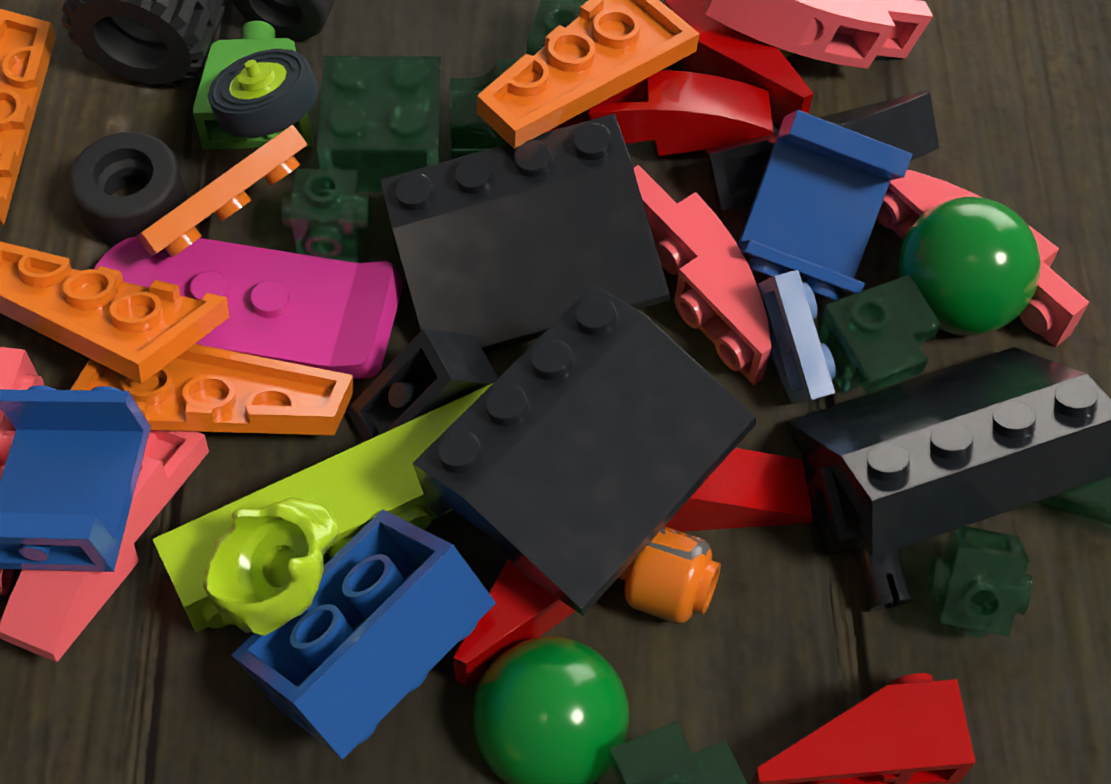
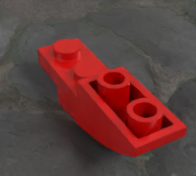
[545,70,774,156]

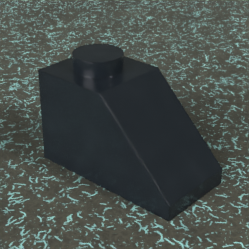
[347,329,498,442]

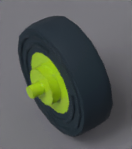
[208,49,318,138]

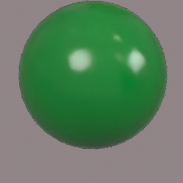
[898,197,1041,336]
[472,636,629,784]

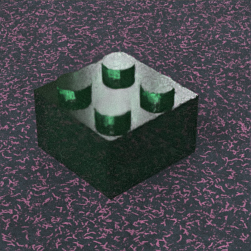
[317,56,443,192]

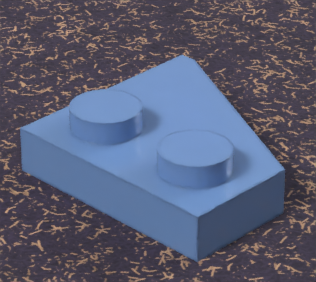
[757,270,836,404]

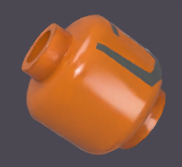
[618,526,721,624]

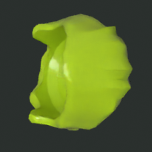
[203,497,338,636]

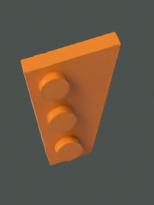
[136,124,308,257]

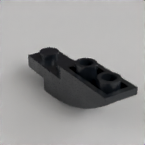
[706,90,939,211]

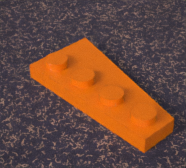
[477,0,699,149]
[0,9,56,226]
[0,241,230,384]
[70,344,353,435]

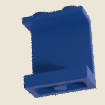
[737,110,913,302]
[0,386,151,572]

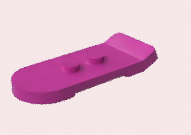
[94,237,404,379]

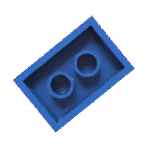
[231,509,496,760]

